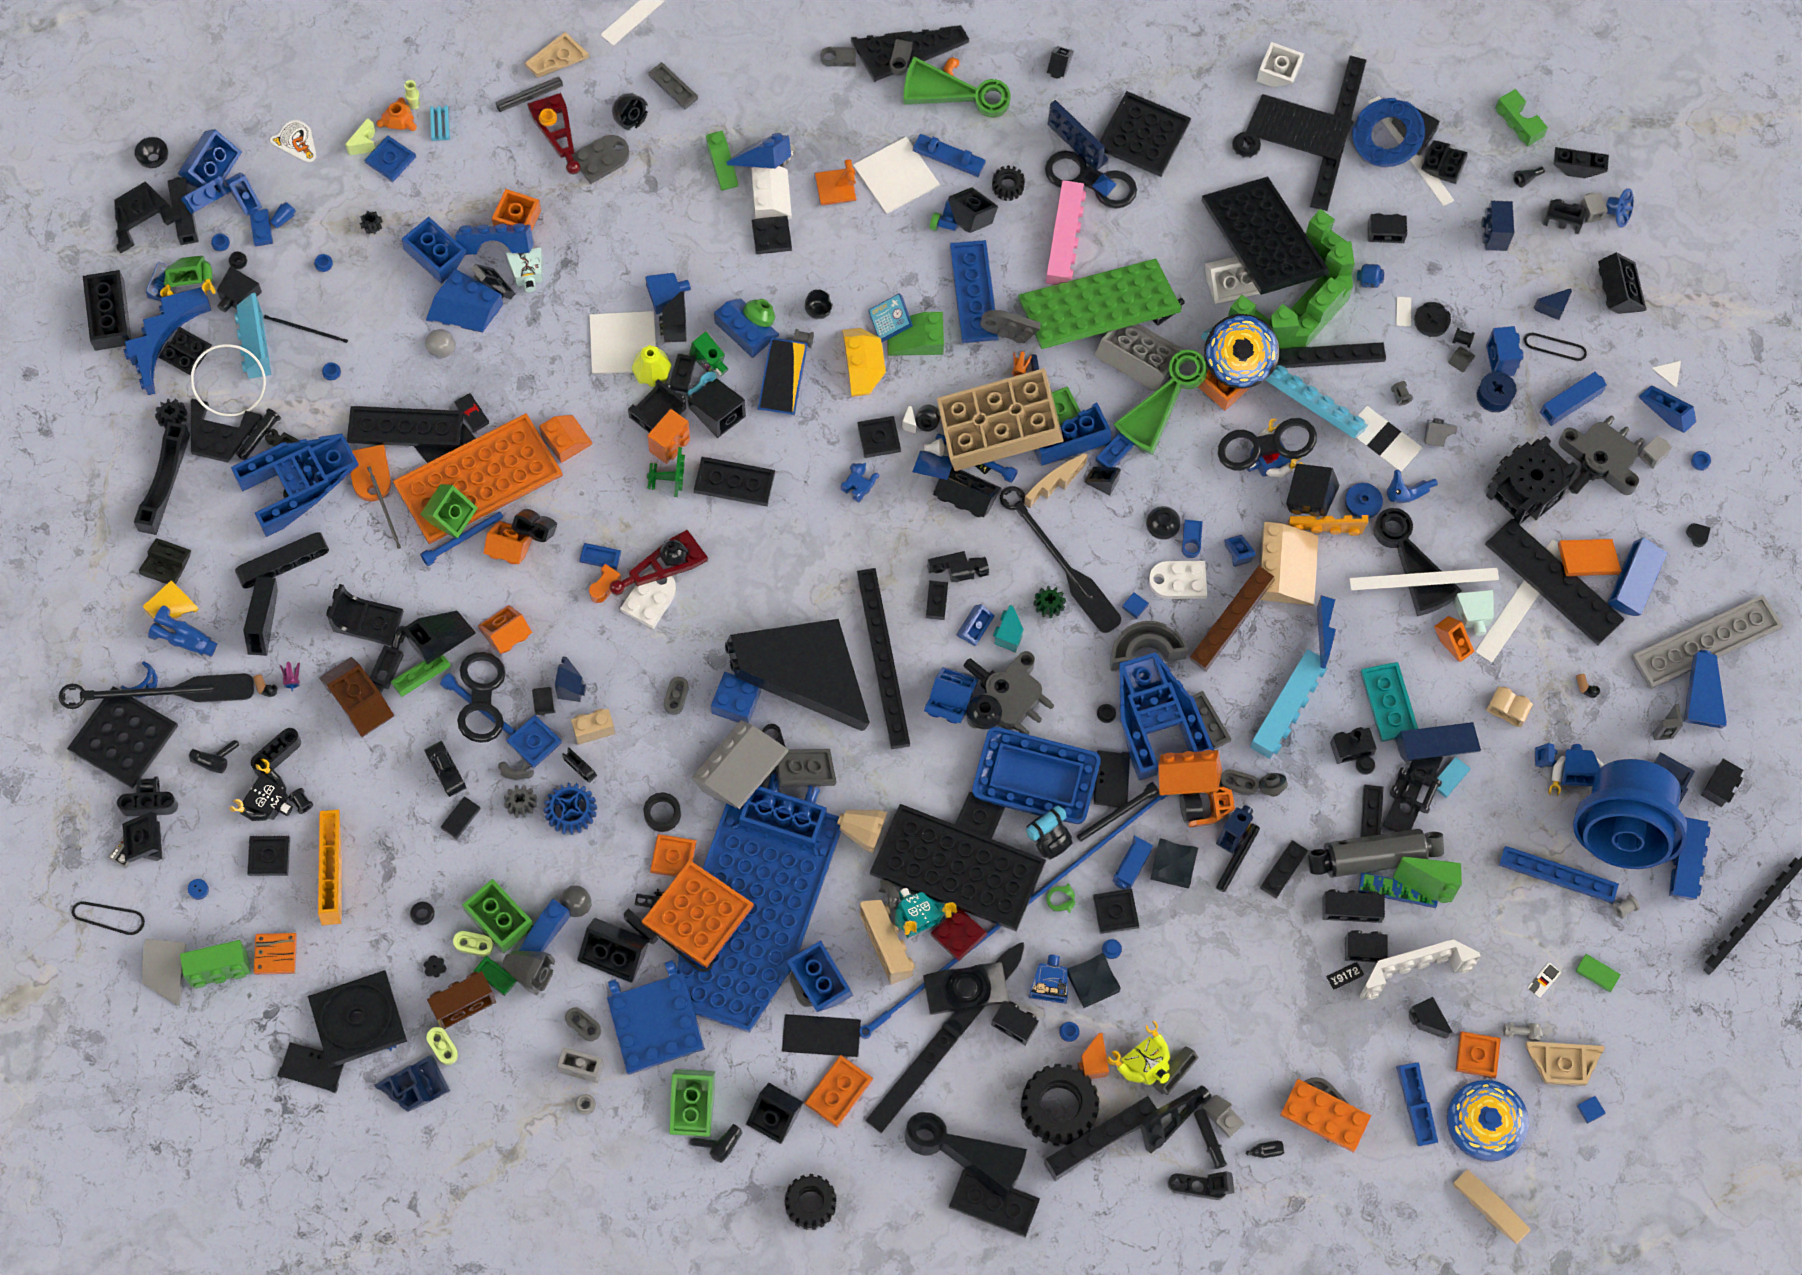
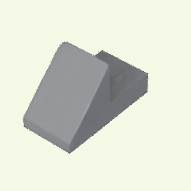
[1201,1094,1245,1138]

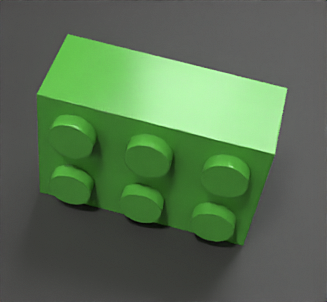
[462,879,533,954]
[180,940,251,988]

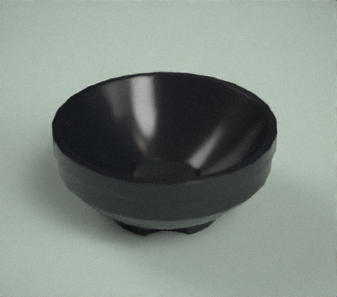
[134,137,168,168]
[1146,506,1180,540]
[967,695,1002,730]

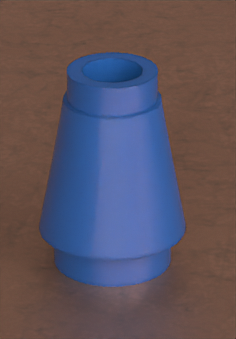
[269,201,296,229]

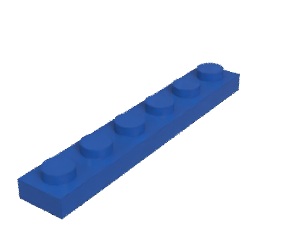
[1499,846,1619,904]

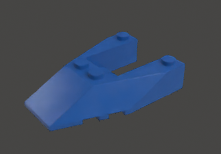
[231,433,359,537]
[1119,652,1214,781]

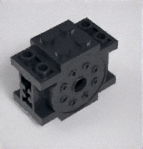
[1486,436,1578,525]

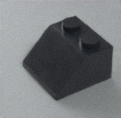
[948,187,998,233]
[659,291,687,342]
[746,1083,804,1144]

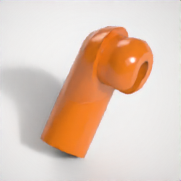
[943,57,960,76]

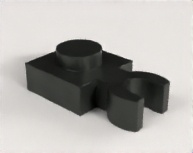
[264,429,299,447]

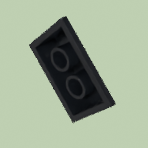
[1598,252,1647,314]
[933,466,1001,518]
[577,918,650,983]

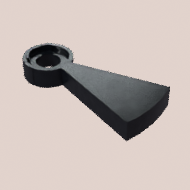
[1373,508,1462,616]
[904,1112,1027,1198]

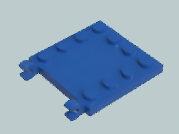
[607,960,705,1075]

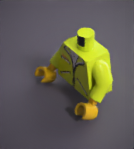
[1107,1021,1170,1085]

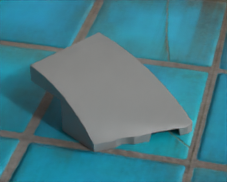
[142,939,187,1006]

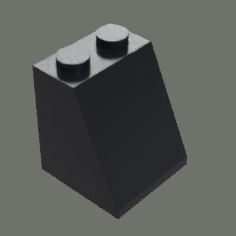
[688,378,746,439]
[1286,464,1340,517]

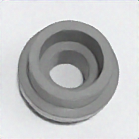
[575,1094,596,1115]

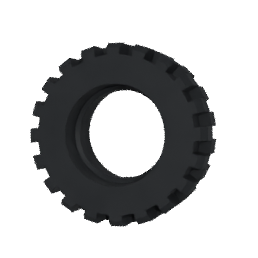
[1020,1064,1100,1146]

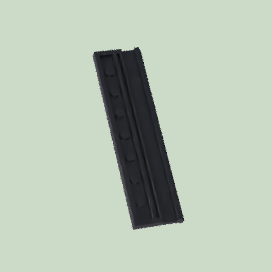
[1485,519,1625,646]

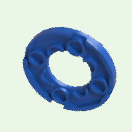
[1352,98,1425,167]

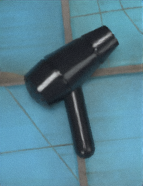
[189,740,239,774]
[690,1124,743,1163]

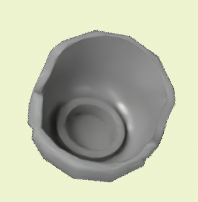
[425,329,456,358]

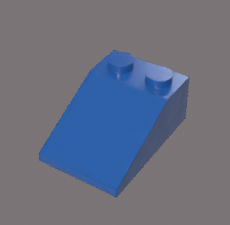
[727,133,791,169]

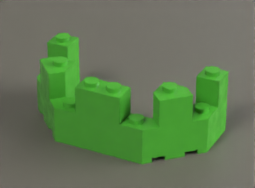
[1228,209,1355,349]

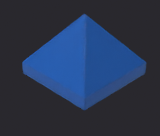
[1092,174,1117,197]

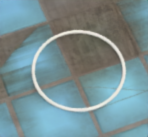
[191,344,266,417]

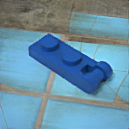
[181,176,231,214]

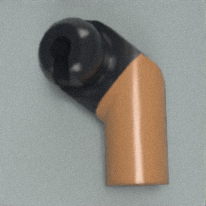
[253,674,278,697]
[1576,674,1600,698]

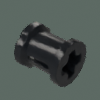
[1452,327,1475,348]
[288,788,314,814]

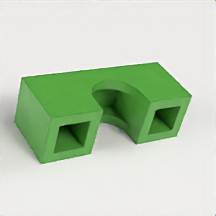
[1495,89,1548,147]

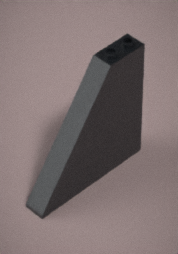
[725,619,870,731]

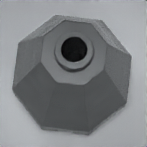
[503,951,555,996]

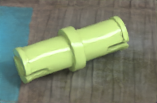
[404,80,420,109]

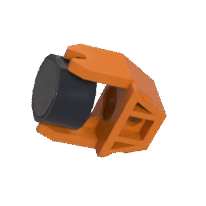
[1180,787,1235,828]

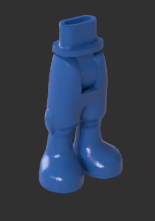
[148,605,218,657]

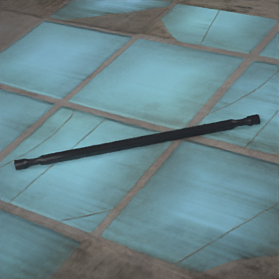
[264,315,348,343]

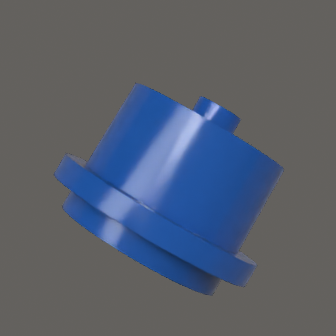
[1573,759,1688,869]

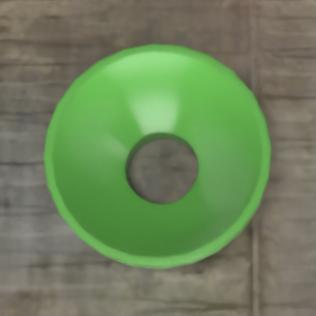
[743,298,775,327]

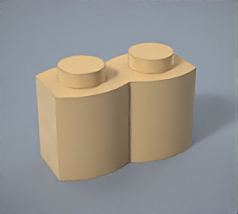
[1486,686,1533,728]

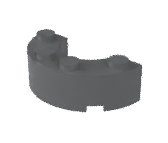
[1110,621,1188,671]

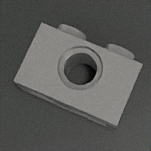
[557,1047,604,1083]

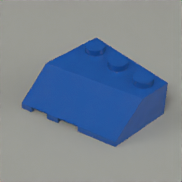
[426,269,503,333]

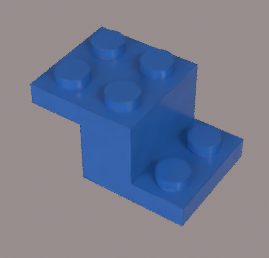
[924,667,979,724]

